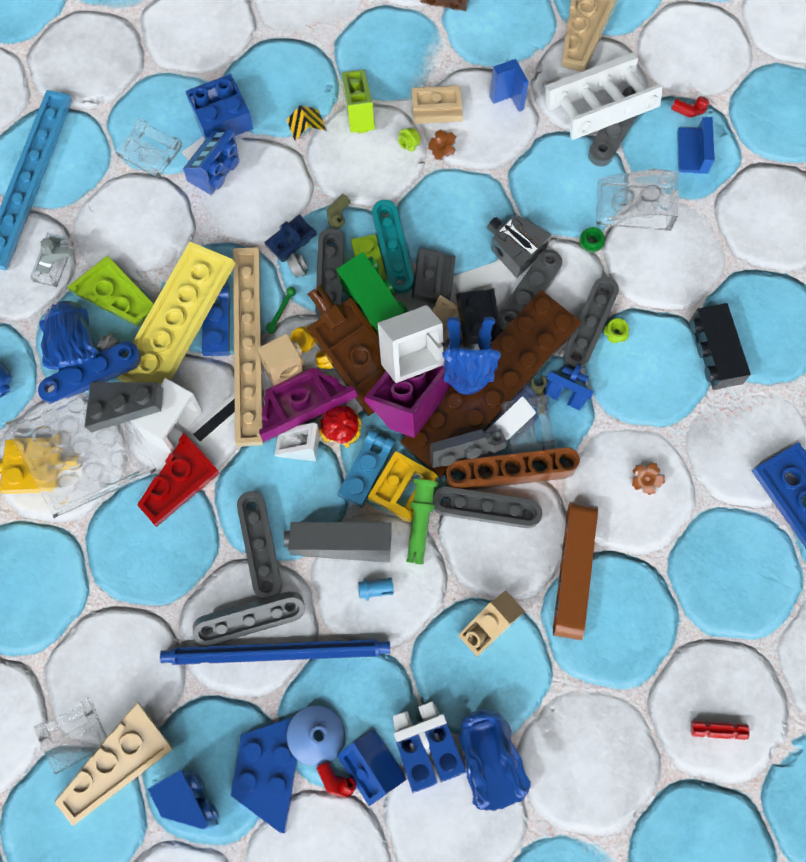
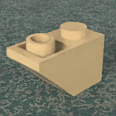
[458,591,525,656]

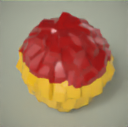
[319,405,362,448]

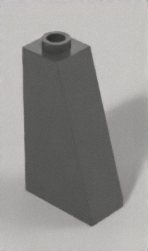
[284,522,392,563]

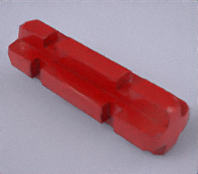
[690,720,750,740]

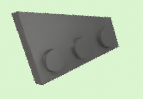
[84,382,163,432]

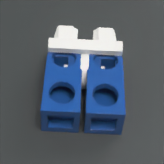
[393,702,466,794]

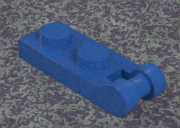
[202,285,230,356]

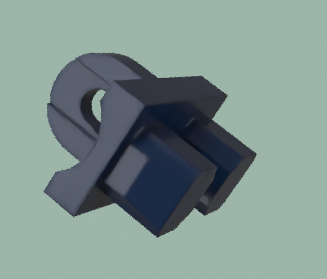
[265,214,317,262]

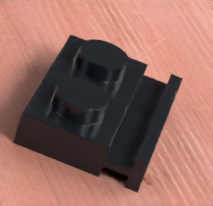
[456,288,501,346]

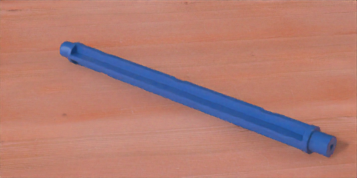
[160,639,390,665]

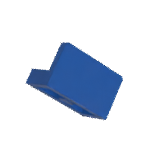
[489,59,529,112]
[677,117,715,174]
[337,730,406,806]

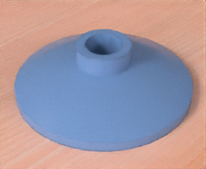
[286,706,345,766]

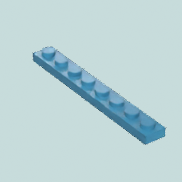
[0,90,73,271]

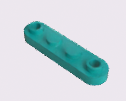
[372,200,414,294]

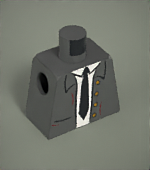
[487,215,552,278]

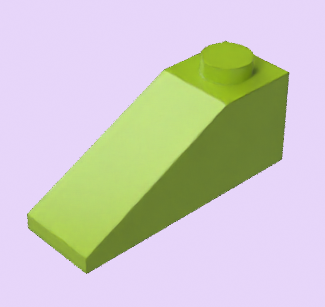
[341,69,375,133]

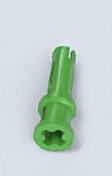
[406,479,438,565]

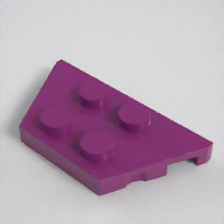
[259,367,358,442]

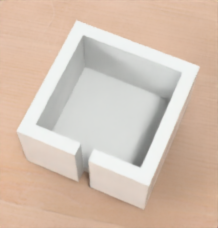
[378,305,444,383]
[134,378,202,454]

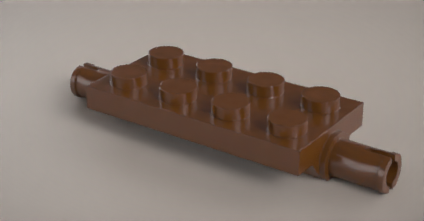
[306,285,386,416]

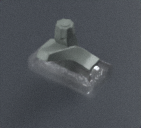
[30,233,74,287]

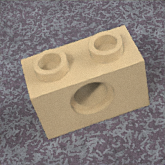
[257,334,305,386]

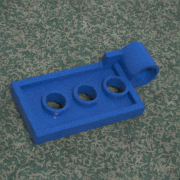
[752,442,806,548]

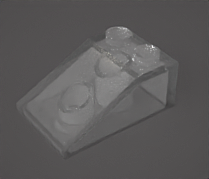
[596,169,679,231]

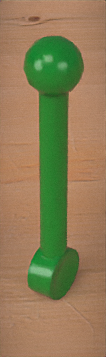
[265,287,296,334]

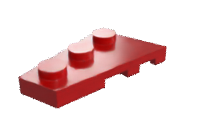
[137,432,220,527]

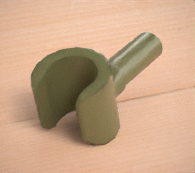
[530,376,548,415]

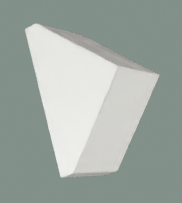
[274,423,320,462]

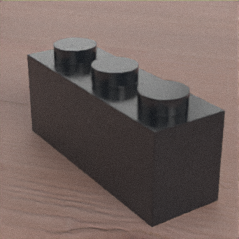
[690,303,751,390]

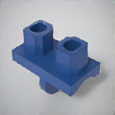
[544,363,594,411]

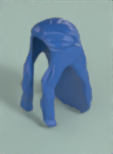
[39,301,98,371]
[442,317,501,395]
[458,709,531,811]

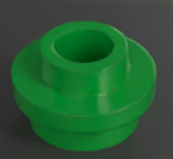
[579,227,605,252]

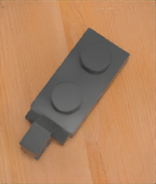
[430,429,507,468]

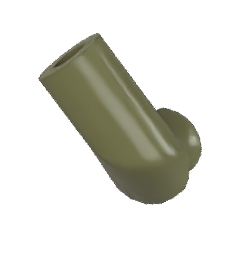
[326,194,351,229]

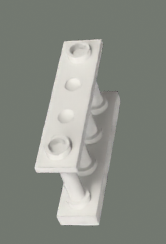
[546,53,662,140]

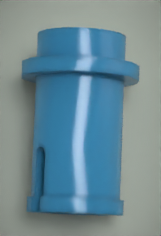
[358,577,394,601]

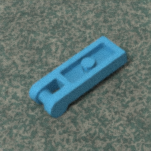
[338,429,396,508]

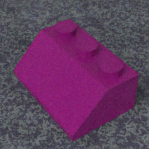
[364,365,451,438]

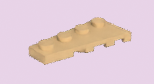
[562,0,618,72]
[55,701,173,826]

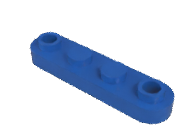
[38,342,141,405]

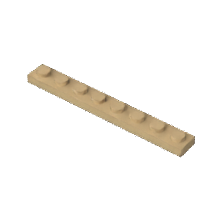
[233,247,264,447]

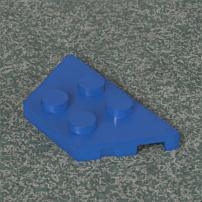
[230,717,297,834]

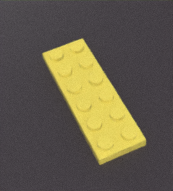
[115,241,236,385]

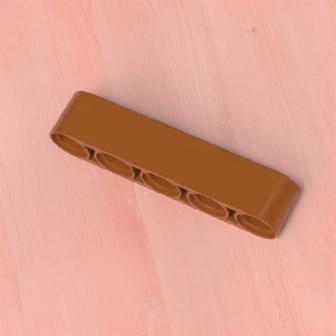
[445,448,580,490]
[553,502,598,641]

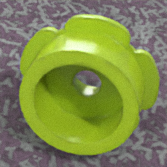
[398,127,420,152]
[604,318,629,343]

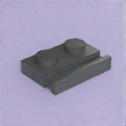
[412,248,456,303]

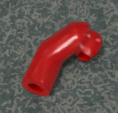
[671,96,709,118]
[316,761,356,798]

